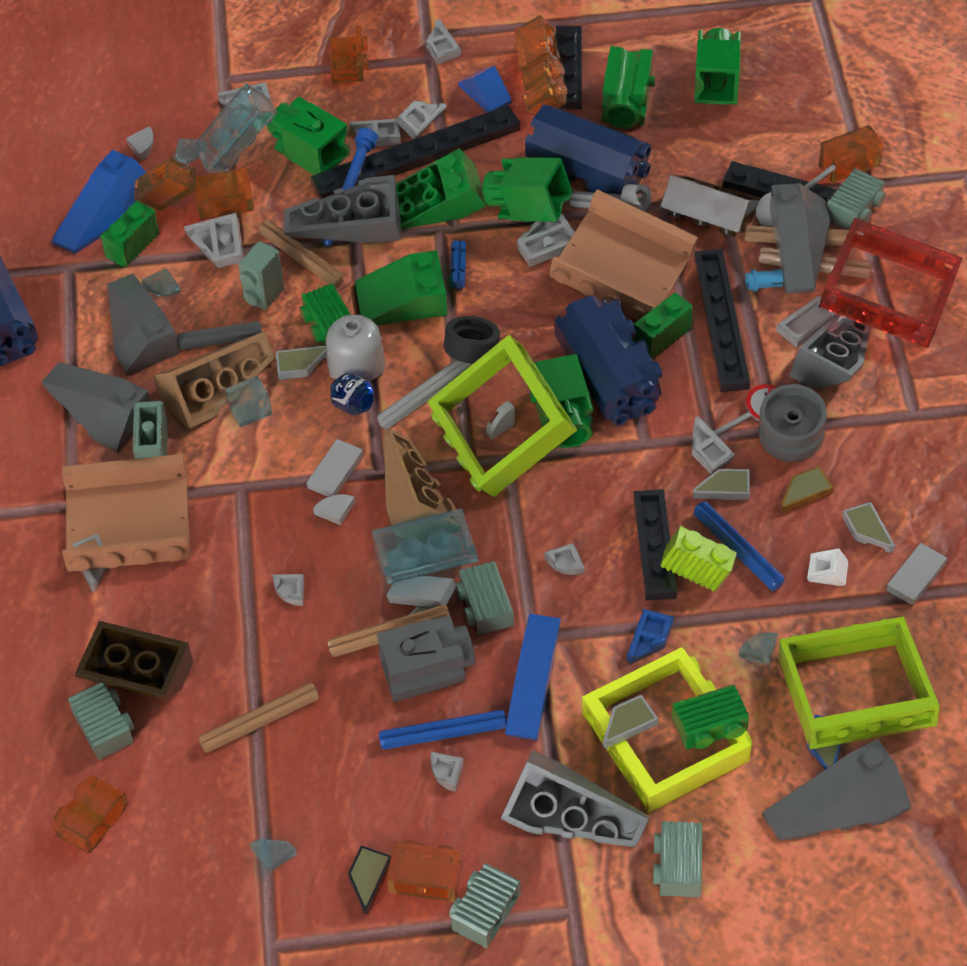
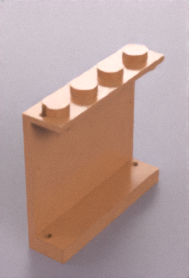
[548,190,698,320]
[62,454,191,572]

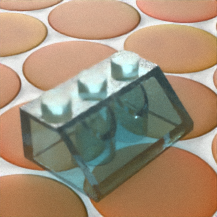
[194,83,277,173]
[372,508,479,584]

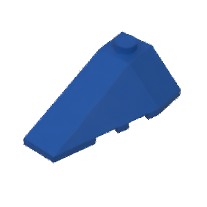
[52,150,162,254]

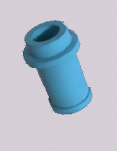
[745,269,783,292]

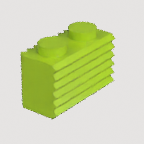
[660,526,737,592]

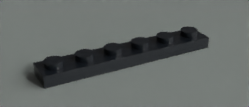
[694,249,750,392]

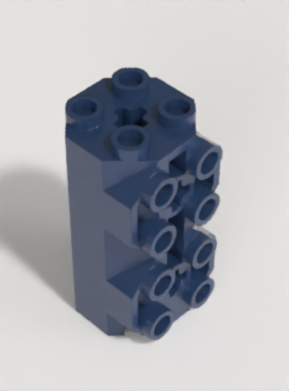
[525,104,652,194]
[0,256,39,367]
[554,295,662,426]

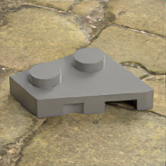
[184,213,244,268]
[517,214,575,267]

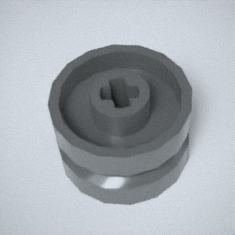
[758,384,827,462]

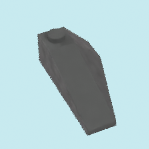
[284,175,401,243]
[770,183,830,294]
[107,274,180,376]
[789,301,874,390]
[42,362,151,453]
[762,739,911,841]
[500,750,650,847]

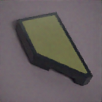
[348,845,393,914]

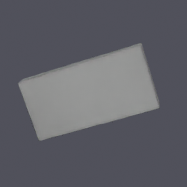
[776,296,838,348]
[307,439,364,497]
[886,543,947,606]
[386,573,456,608]

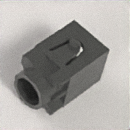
[377,615,476,702]

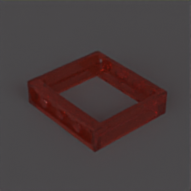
[818,218,962,348]

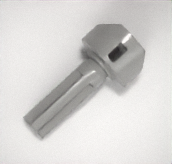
[570,184,651,212]

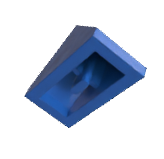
[458,65,512,113]

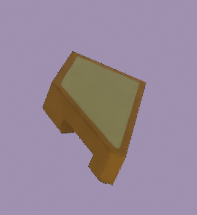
[781,466,834,513]

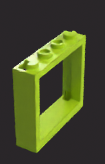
[427,335,577,497]
[778,616,940,750]

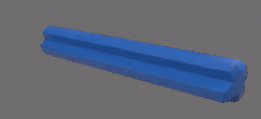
[694,501,785,591]
[379,710,507,749]

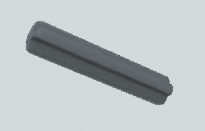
[177,321,262,350]

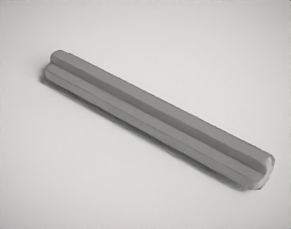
[377,360,472,429]

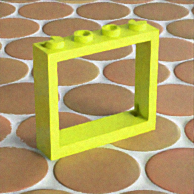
[582,647,753,813]

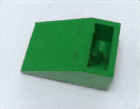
[396,148,487,229]

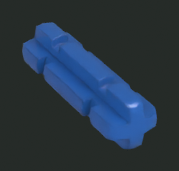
[449,240,466,289]

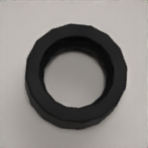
[443,316,500,364]

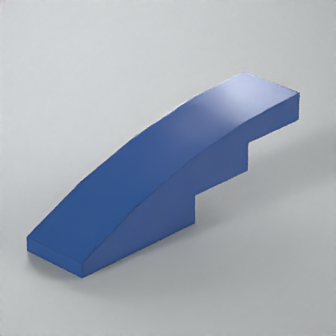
[505,613,561,741]

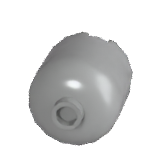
[326,314,386,389]

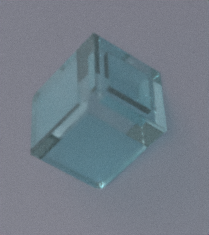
[226,376,272,427]

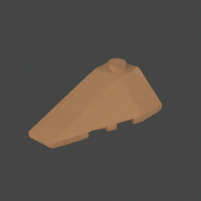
[153,332,275,429]
[384,428,462,540]

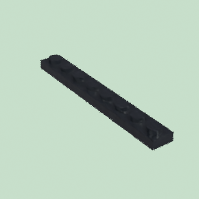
[310,105,520,199]

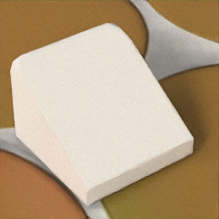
[807,548,848,586]

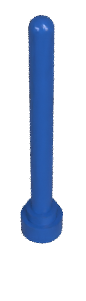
[322,128,379,247]

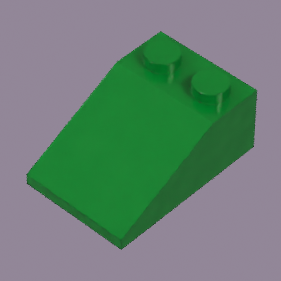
[355,250,447,325]

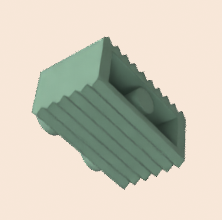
[827,168,886,230]
[238,241,285,310]
[133,401,168,459]
[455,561,514,635]
[68,683,135,760]
[653,821,702,897]
[449,863,521,948]

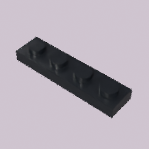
[555,26,582,109]
[722,161,837,204]
[633,489,677,601]

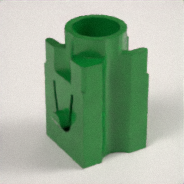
[694,28,741,105]
[601,46,655,129]
[267,96,351,175]
[482,157,573,222]
[530,354,593,449]

